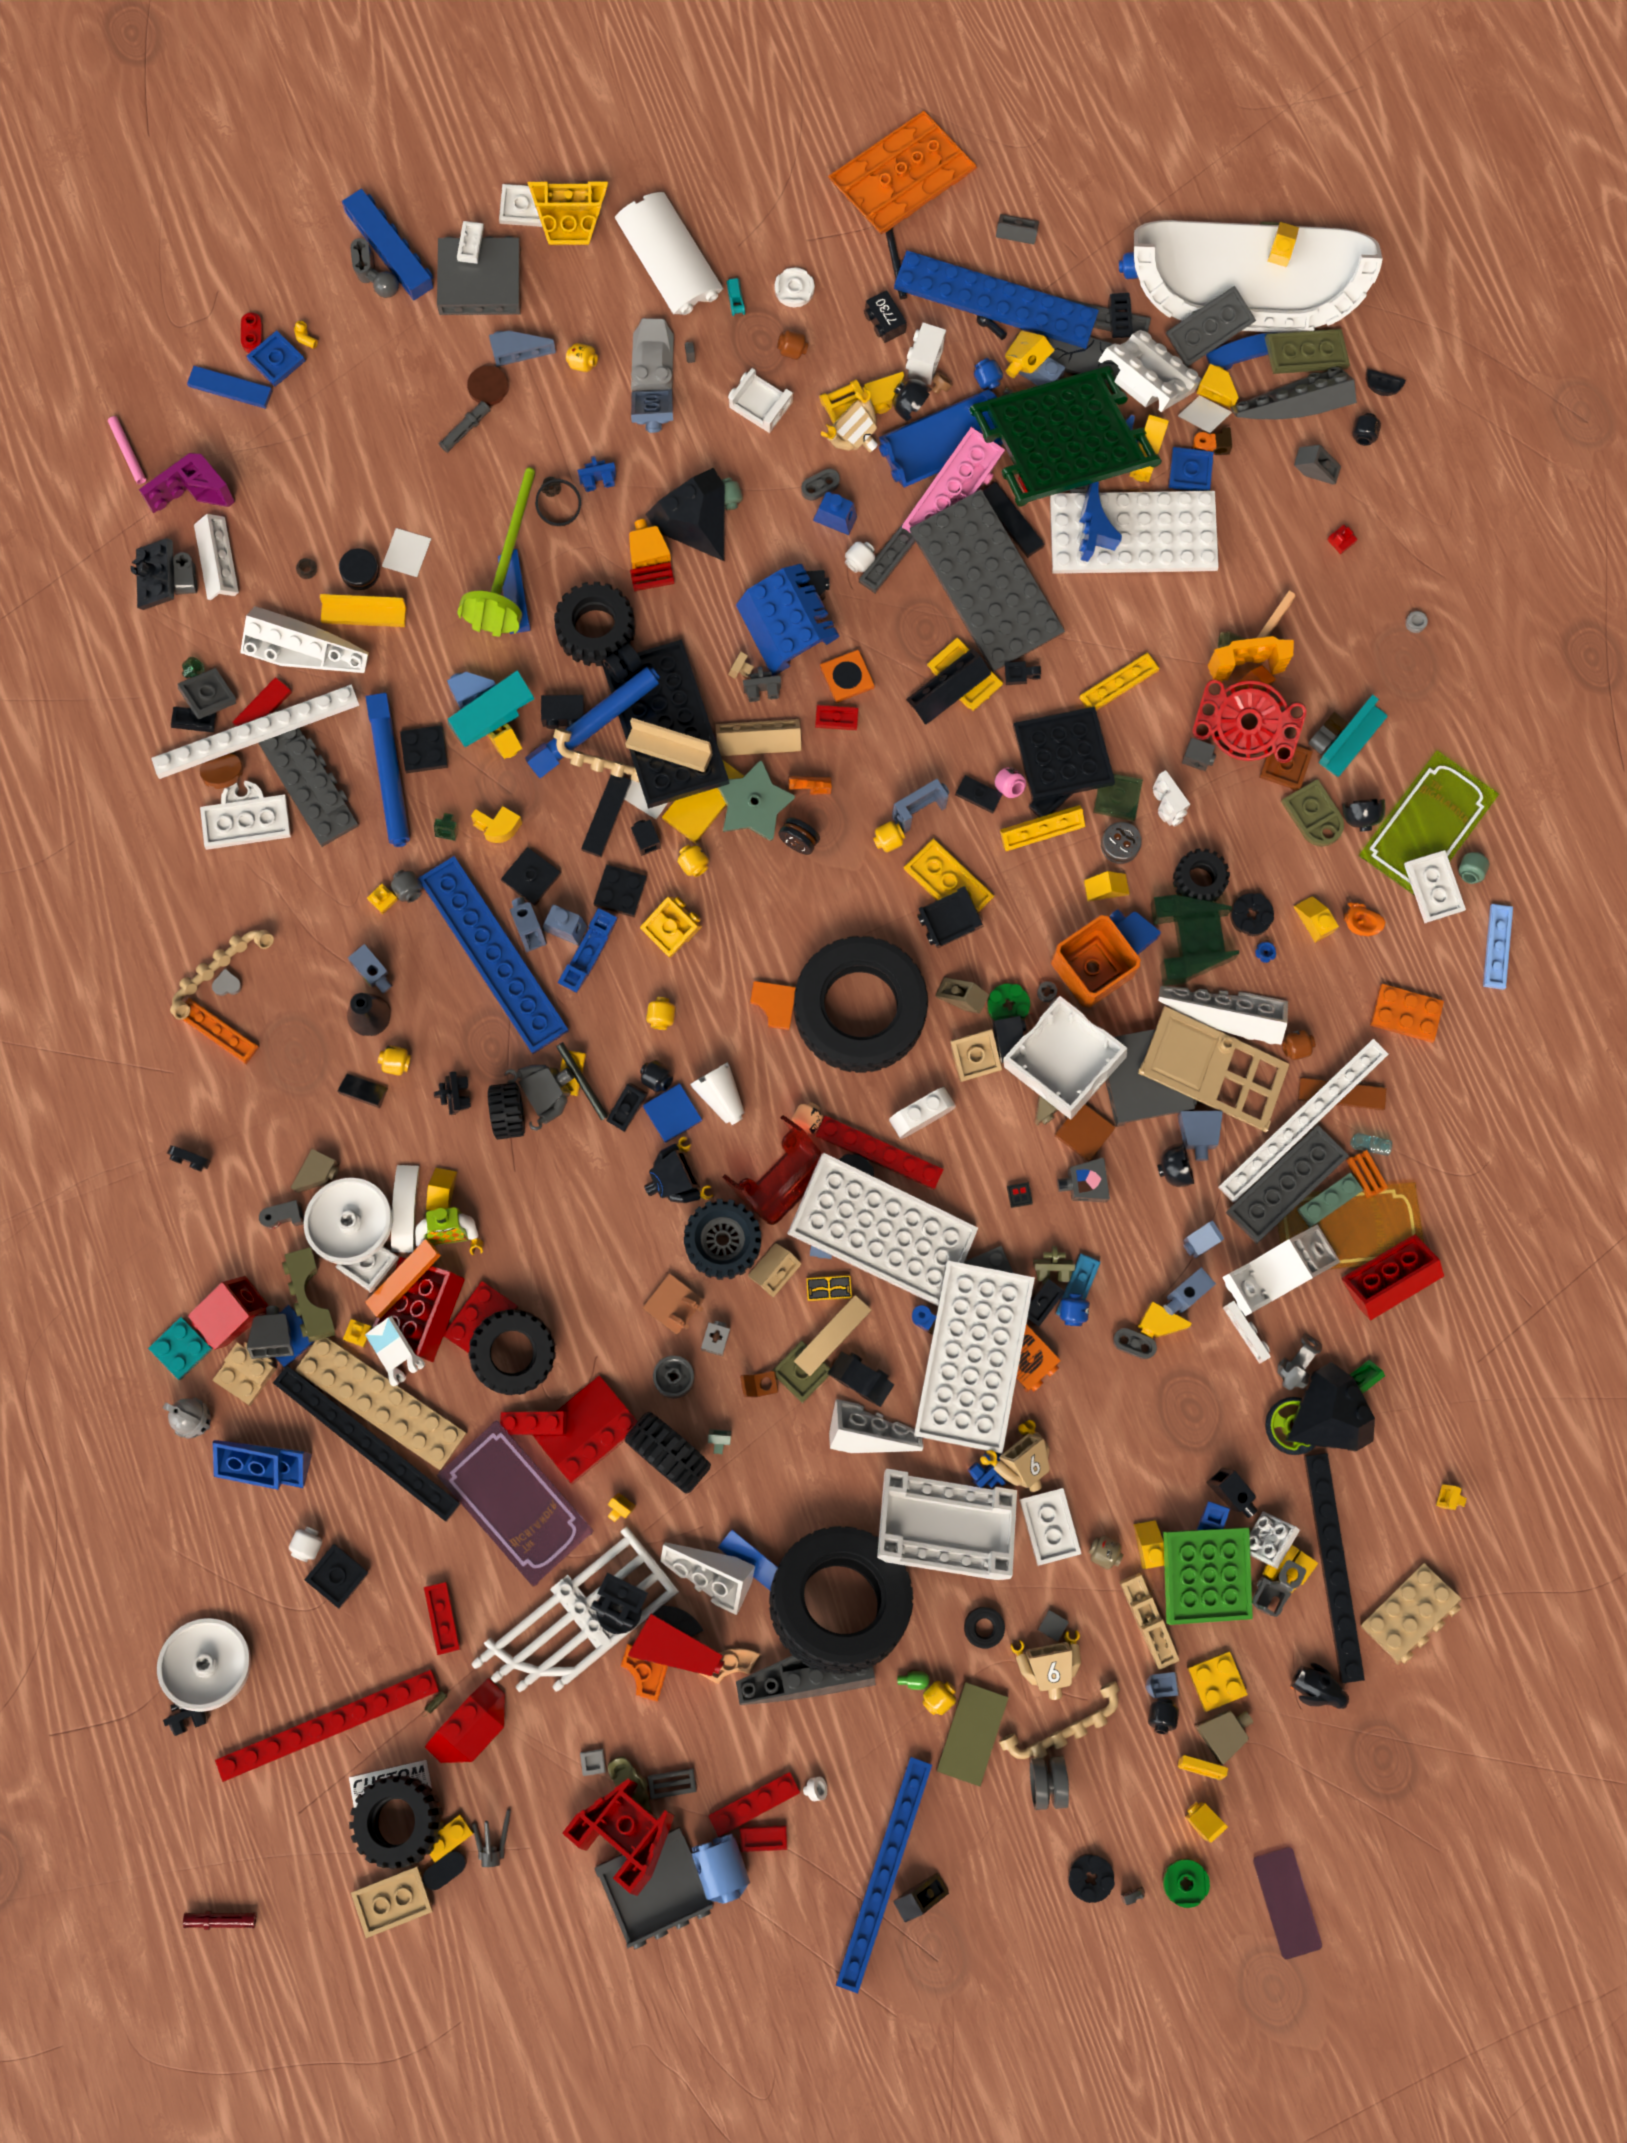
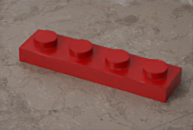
[708,1771,800,1837]

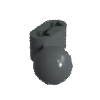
[350,238,399,298]

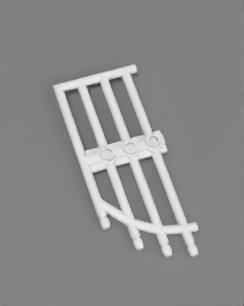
[471,1526,679,1692]

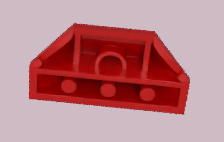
[425,1678,505,1763]

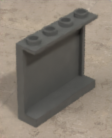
[437,236,521,315]
[1105,1029,1197,1127]
[594,1827,714,1950]

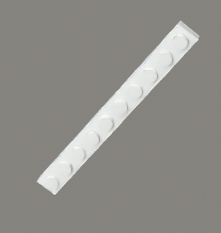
[151,684,359,779]
[1218,1039,1389,1203]

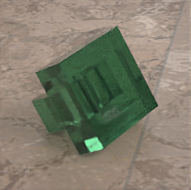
[434,813,458,841]

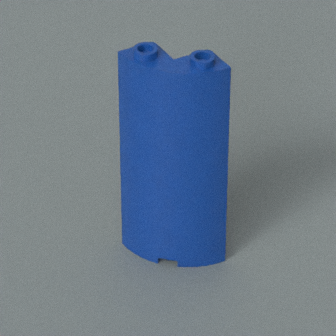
[879,389,1003,488]

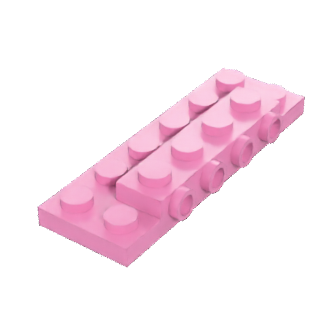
[902,427,1005,533]

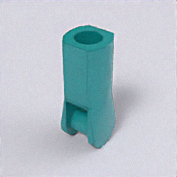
[726,278,745,316]

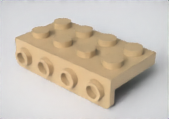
[1361,1564,1461,1665]

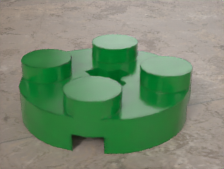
[987,983,1030,1019]
[1163,1859,1210,1908]

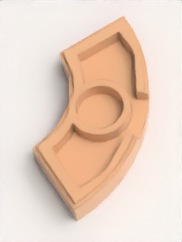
[701,1648,760,1684]

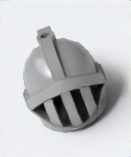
[163,1398,211,1439]

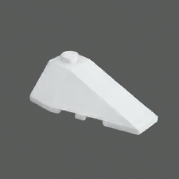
[829,1399,923,1453]
[660,1542,755,1615]

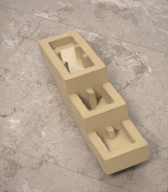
[794,1295,872,1376]
[1119,1573,1180,1670]

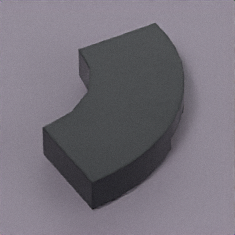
[647,1606,704,1637]

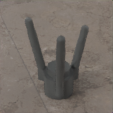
[472,1809,511,1867]

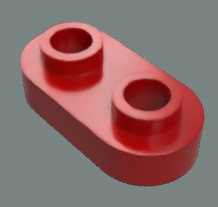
[241,312,263,353]

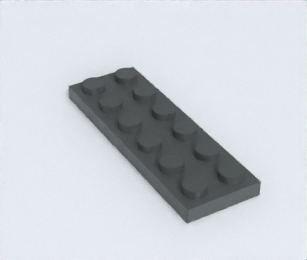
[1226,1125,1349,1244]

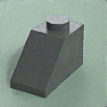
[1294,445,1341,484]

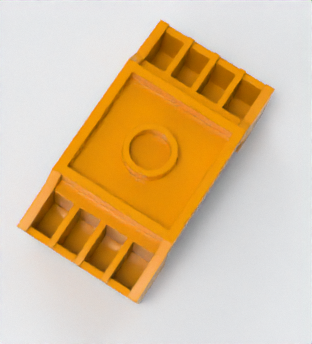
[1208,636,1294,681]

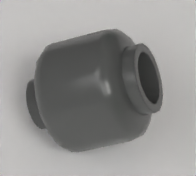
[391,870,423,903]

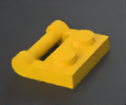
[819,379,864,424]

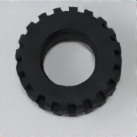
[554,581,635,666]
[468,1309,556,1395]
[625,1412,711,1494]
[349,1776,444,1869]

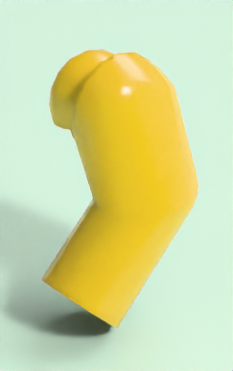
[294,321,318,349]

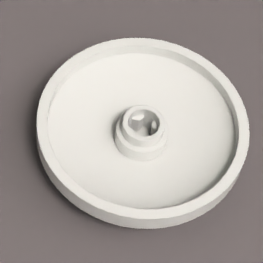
[304,1178,393,1265]
[157,1618,251,1712]

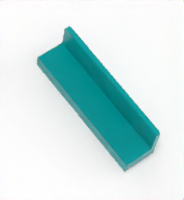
[1318,694,1388,777]

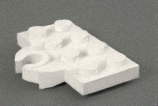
[200,781,291,850]

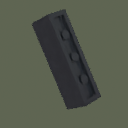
[906,648,991,724]

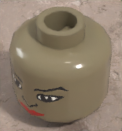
[1088,1535,1124,1570]

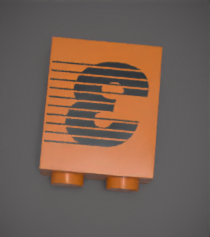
[1016,1324,1061,1392]

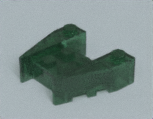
[1150,895,1239,986]

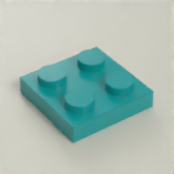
[148,1317,213,1380]

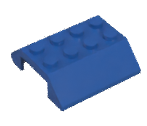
[736,564,839,676]

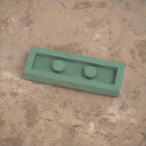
[1297,1173,1363,1228]

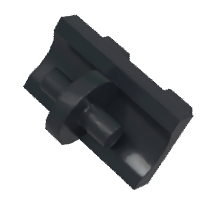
[433,1072,471,1115]
[163,1703,208,1736]

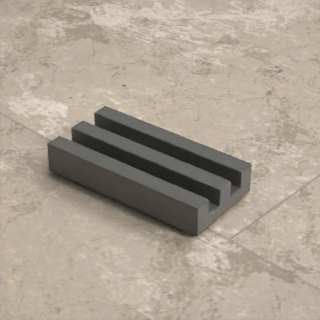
[648,1768,697,1799]

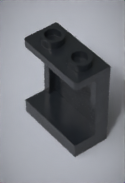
[917,886,984,948]

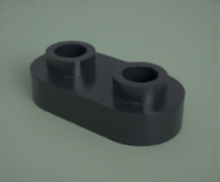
[167,1145,211,1172]

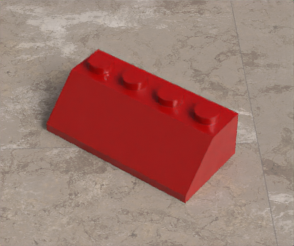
[1341,1234,1444,1321]

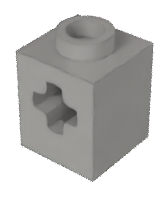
[701,1321,730,1357]

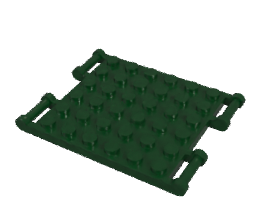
[969,366,1162,507]

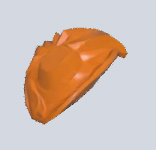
[1343,902,1386,936]

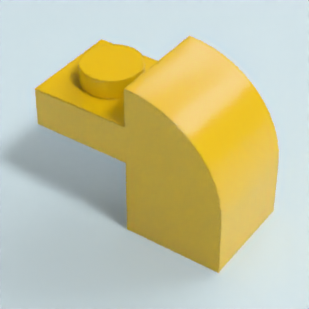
[471,806,522,843]

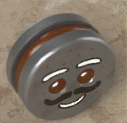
[1101,822,1142,864]

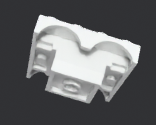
[1099,330,1202,412]

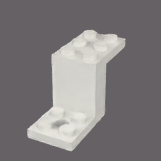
[1222,1224,1340,1316]

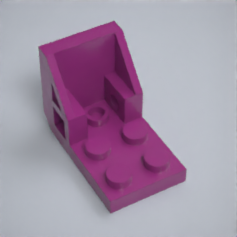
[139,453,235,513]

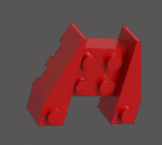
[562,1778,675,1896]

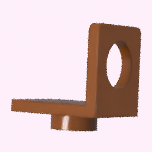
[740,1371,779,1398]

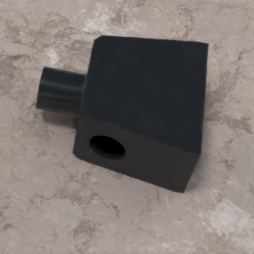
[1206,1468,1258,1518]

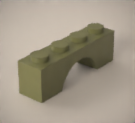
[282,1247,335,1343]

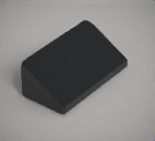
[337,1074,388,1108]

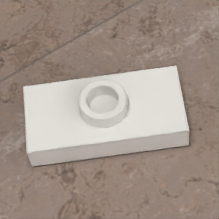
[457,221,484,264]

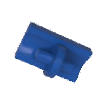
[578,456,616,492]
[968,1452,1006,1488]

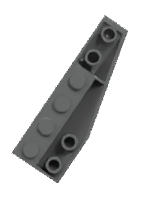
[1230,367,1357,420]
[736,1655,876,1705]

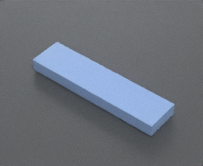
[1483,904,1513,990]

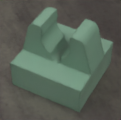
[708,1429,732,1454]

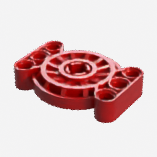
[1193,679,1307,763]

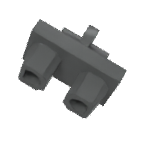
[743,666,781,702]

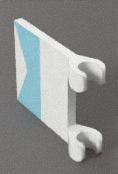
[365,1316,425,1386]

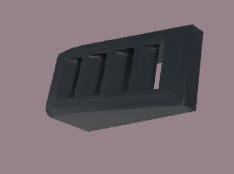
[1108,293,1133,338]

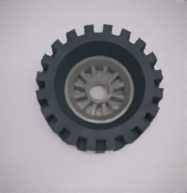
[684,1199,761,1280]

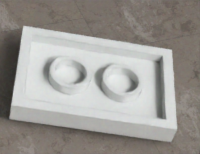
[1404,850,1466,923]
[1019,1488,1081,1566]

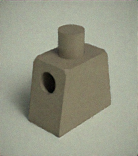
[1195,1710,1253,1764]

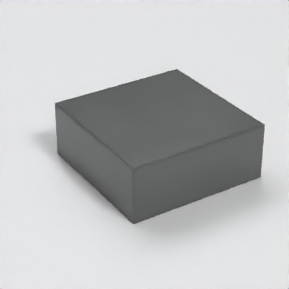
[1037,1610,1069,1642]

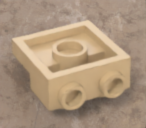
[212,1342,276,1406]

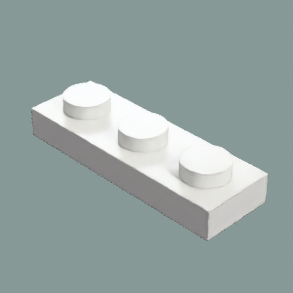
[1223,1301,1271,1364]

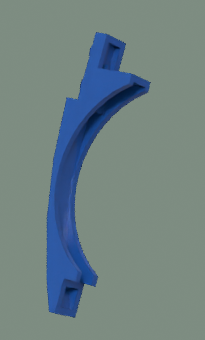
[1079,415,1138,562]

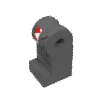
[259,1200,304,1229]

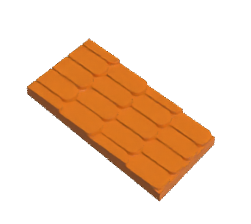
[828,111,977,235]

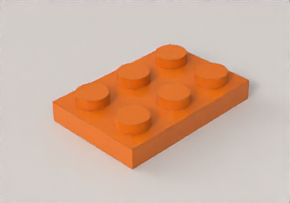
[1370,984,1444,1043]

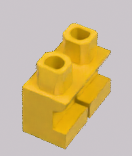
[1263,1545,1318,1593]

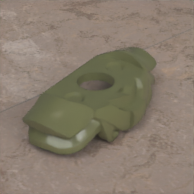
[608,1756,652,1814]

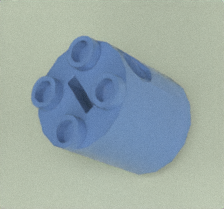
[691,1834,750,1904]

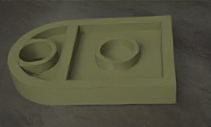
[1281,779,1344,847]

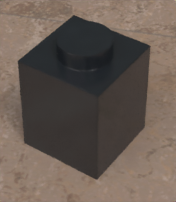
[631,820,661,856]

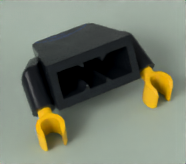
[644,1137,713,1203]

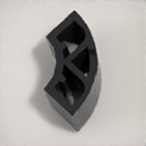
[827,1351,894,1407]

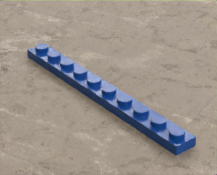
[836,1757,932,1994]

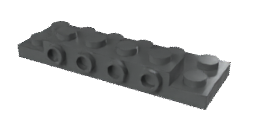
[259,728,358,847]

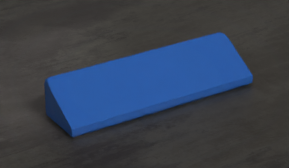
[498,549,530,634]
[718,1530,778,1591]

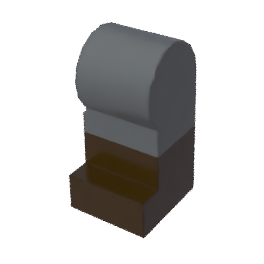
[1308,712,1349,754]

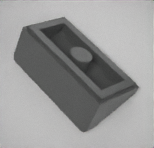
[996,214,1039,244]

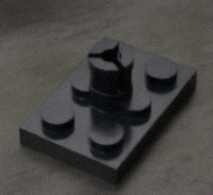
[130,538,174,610]

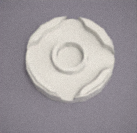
[774,267,815,308]

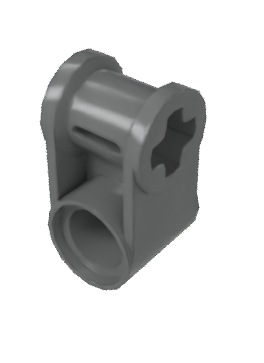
[173,552,198,595]

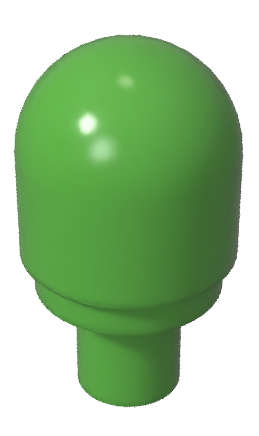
[897,1671,929,1690]

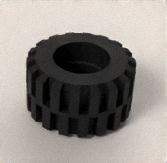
[1173,848,1230,907]
[487,1082,525,1140]

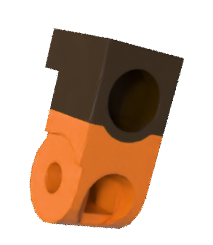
[1192,427,1232,455]

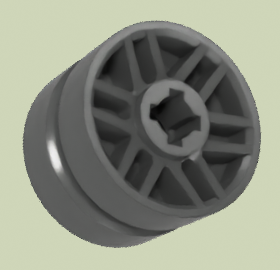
[653,1356,694,1399]

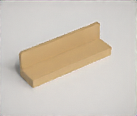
[625,718,713,772]
[715,719,801,756]

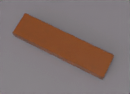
[1298,1078,1387,1111]

